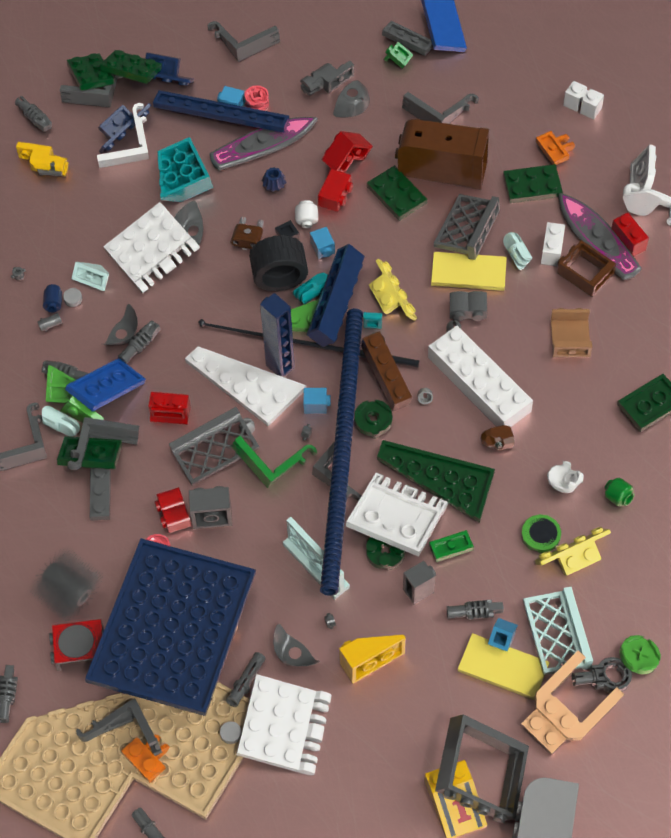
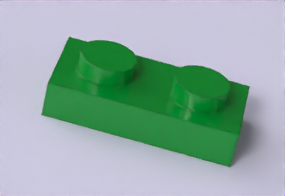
[429,530,474,562]

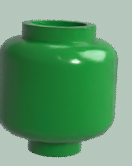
[605,478,635,507]

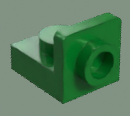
[383,42,413,69]

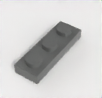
[382,21,433,56]
[90,468,111,521]

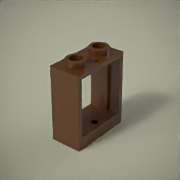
[557,240,616,297]

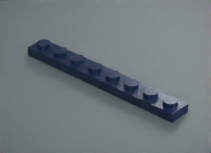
[153,90,290,133]

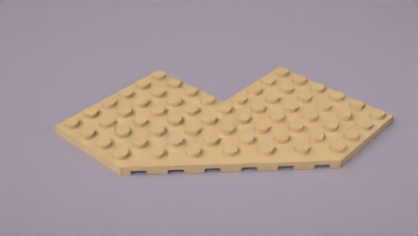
[0,682,249,838]

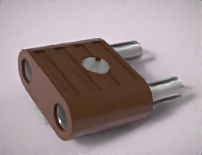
[230,217,264,250]

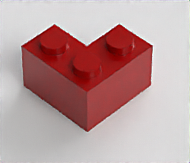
[321,131,373,173]

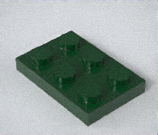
[100,50,162,84]
[67,53,114,91]
[503,164,563,204]
[367,165,428,221]
[617,374,671,432]
[57,436,122,469]

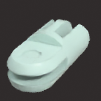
[503,232,533,270]
[42,406,80,437]

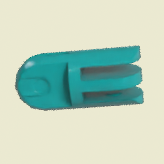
[292,273,328,305]

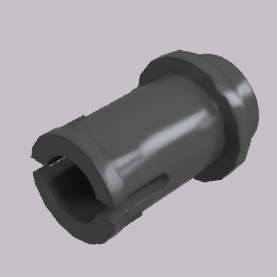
[37,313,63,332]

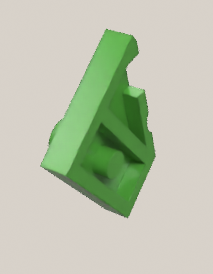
[291,299,319,332]
[46,365,76,403]
[60,396,104,423]

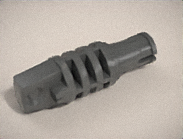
[15,96,52,132]
[118,321,161,364]
[42,360,89,380]
[447,600,504,620]
[0,665,18,723]

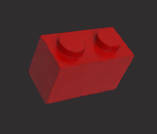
[318,169,353,212]
[611,212,649,256]

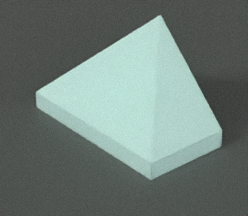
[71,261,109,291]

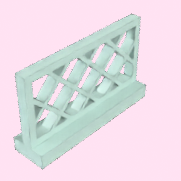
[283,517,350,600]
[523,587,593,675]

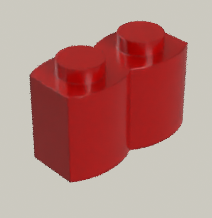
[154,487,191,533]

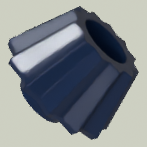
[261,167,287,192]

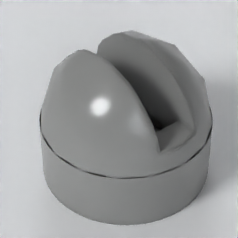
[417,388,433,404]
[239,418,255,435]

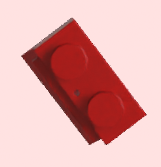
[148,392,191,425]

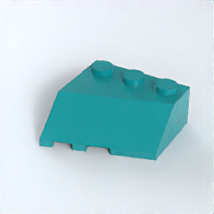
[158,137,213,202]

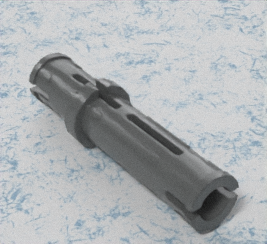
[226,652,266,707]

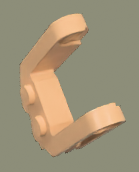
[521,650,625,755]

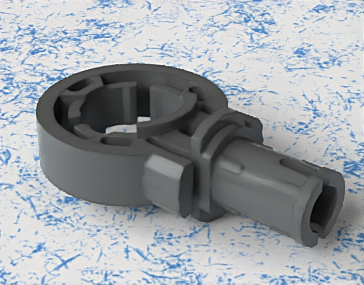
[572,657,632,693]

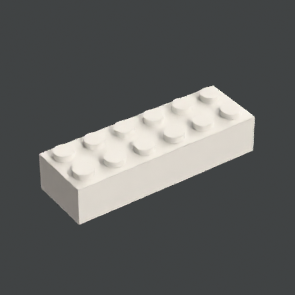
[428,326,533,427]

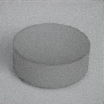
[63,288,82,307]
[220,721,241,744]

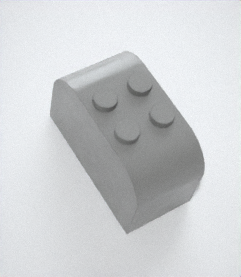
[512,778,579,838]

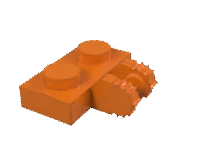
[535,131,575,165]
[121,735,169,783]

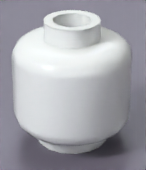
[295,200,318,228]

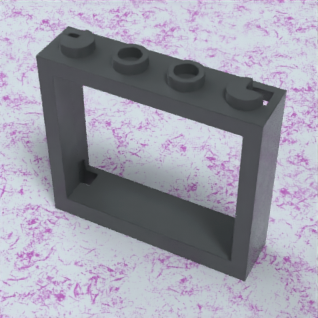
[435,714,529,823]

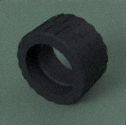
[249,235,308,292]

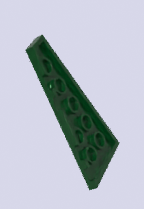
[377,440,495,523]

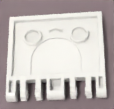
[103,202,200,293]
[346,473,448,557]
[236,674,332,775]

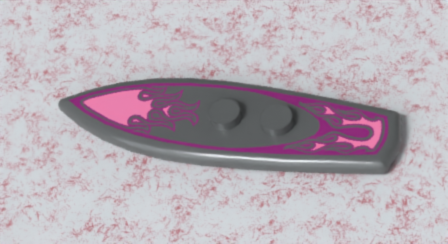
[210,117,318,170]
[558,193,642,280]

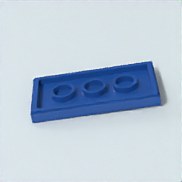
[421,0,467,52]
[65,358,146,411]

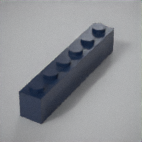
[307,244,365,347]
[260,293,295,377]

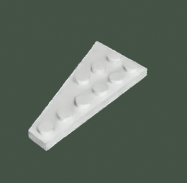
[185,346,306,426]

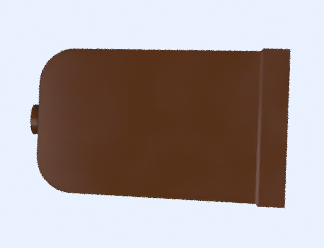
[395,119,489,190]

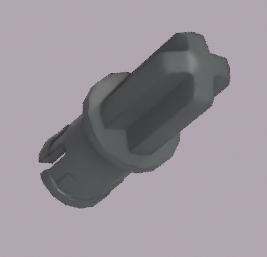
[132,808,165,838]

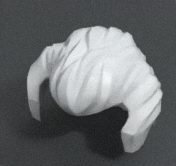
[547,461,584,493]

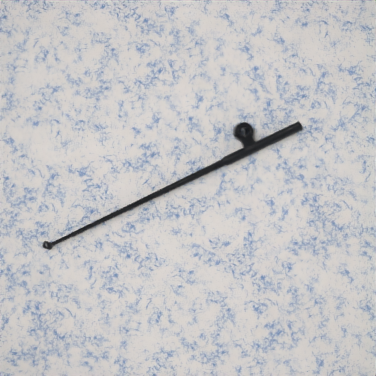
[198,319,420,368]

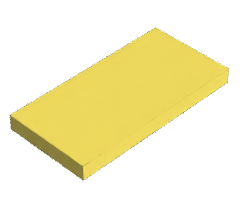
[431,252,507,291]
[458,633,550,700]

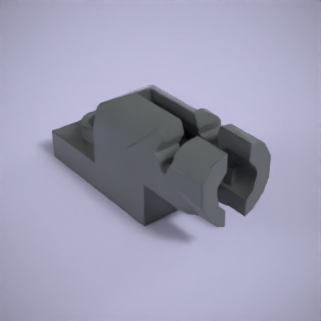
[300,61,354,96]

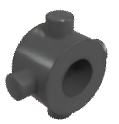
[11,267,26,280]
[301,424,312,441]
[324,613,336,629]

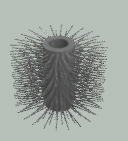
[30,548,103,621]

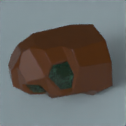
[480,425,515,450]

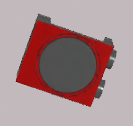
[49,619,104,671]

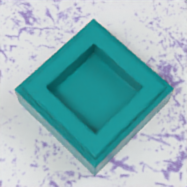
[363,312,382,329]

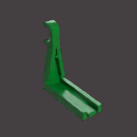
[231,436,317,488]

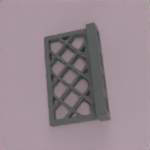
[434,194,500,260]
[169,407,260,486]

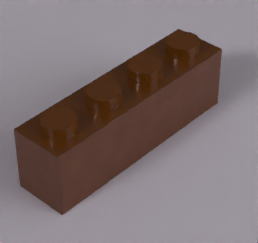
[361,331,412,411]

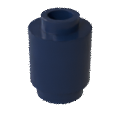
[43,284,62,313]

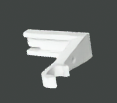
[97,103,149,168]

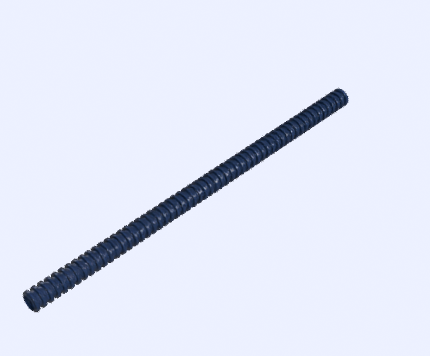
[320,308,363,596]

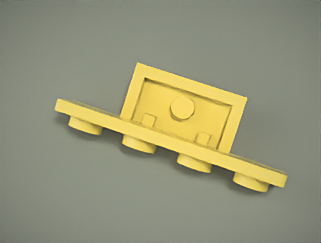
[369,258,417,321]
[534,527,611,576]

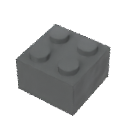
[189,486,233,529]

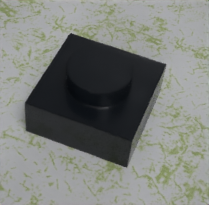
[275,220,299,238]

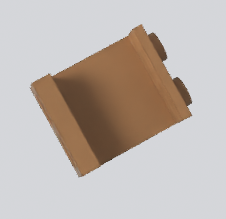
[551,308,592,357]

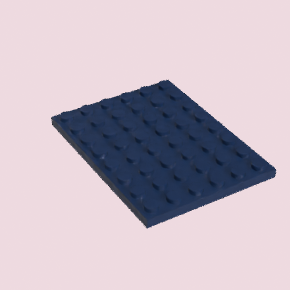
[85,538,256,716]

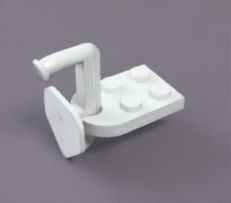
[623,144,671,226]

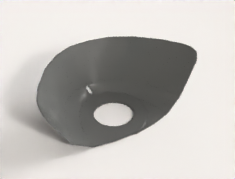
[333,80,370,117]
[174,201,203,248]
[104,304,138,345]
[273,624,320,667]

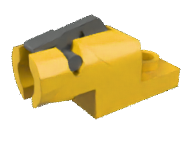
[16,142,69,177]

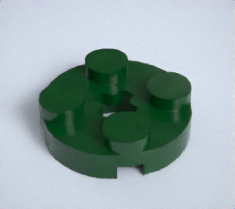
[354,400,393,438]
[366,537,406,570]

